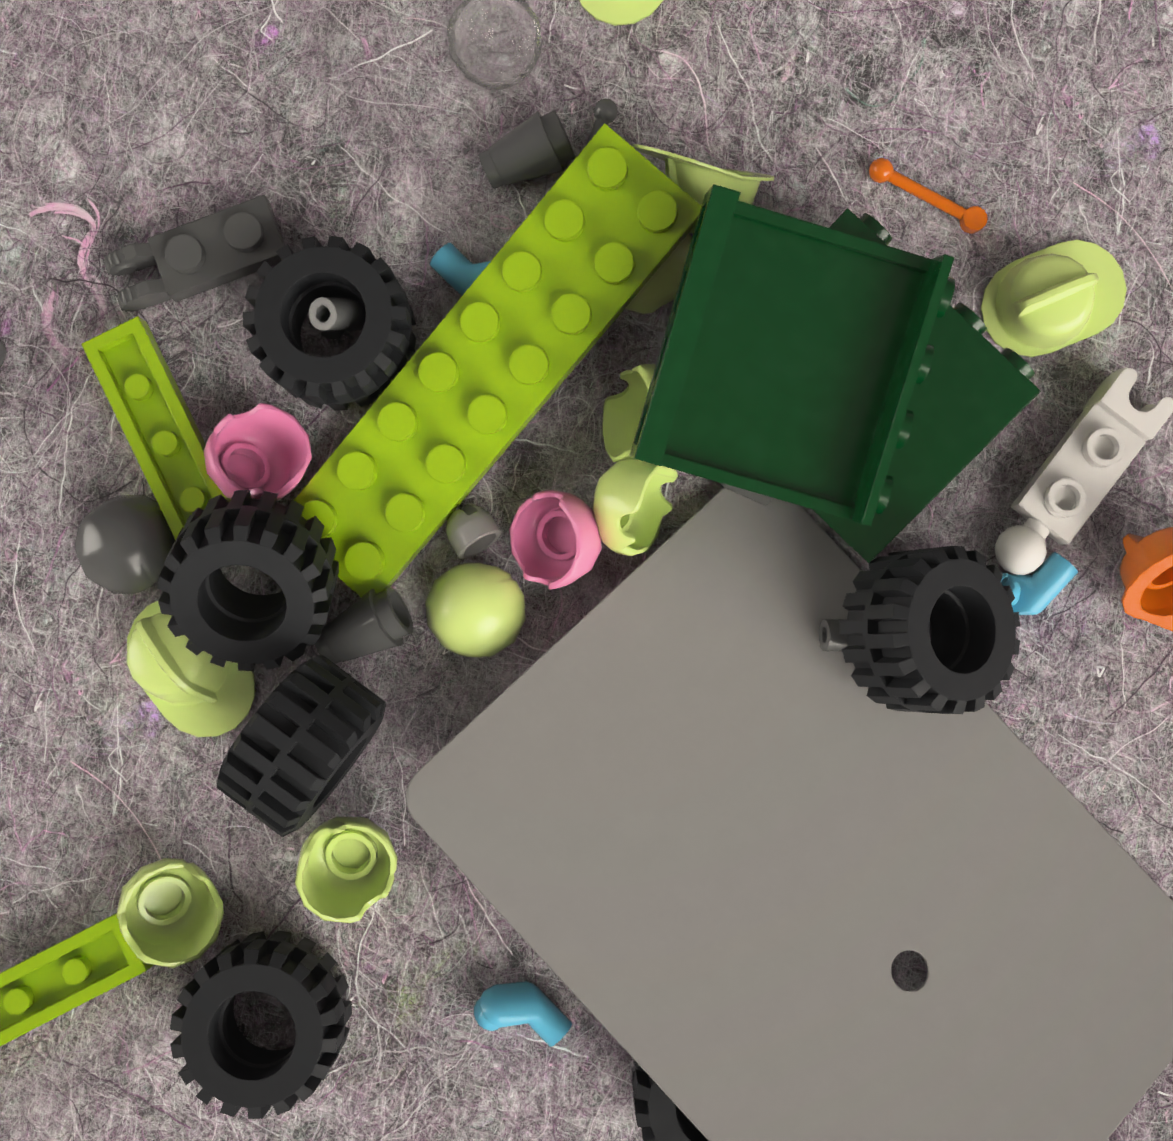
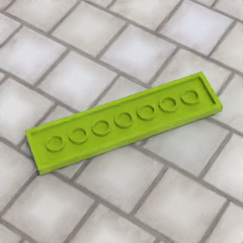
[294,123,701,597]

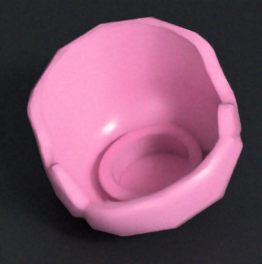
[203,403,312,501]
[509,490,601,590]

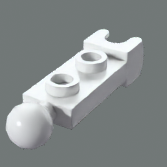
[994,368,1173,575]

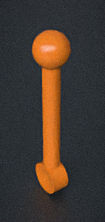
[869,158,988,234]

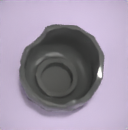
[75,495,176,594]

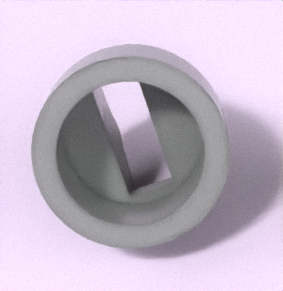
[446,504,502,559]

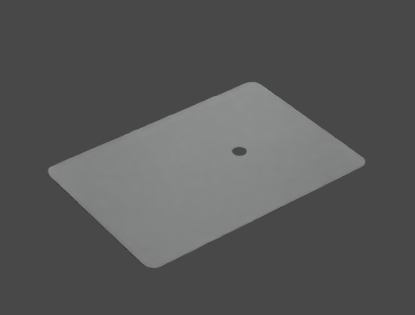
[406,488,1173,1141]

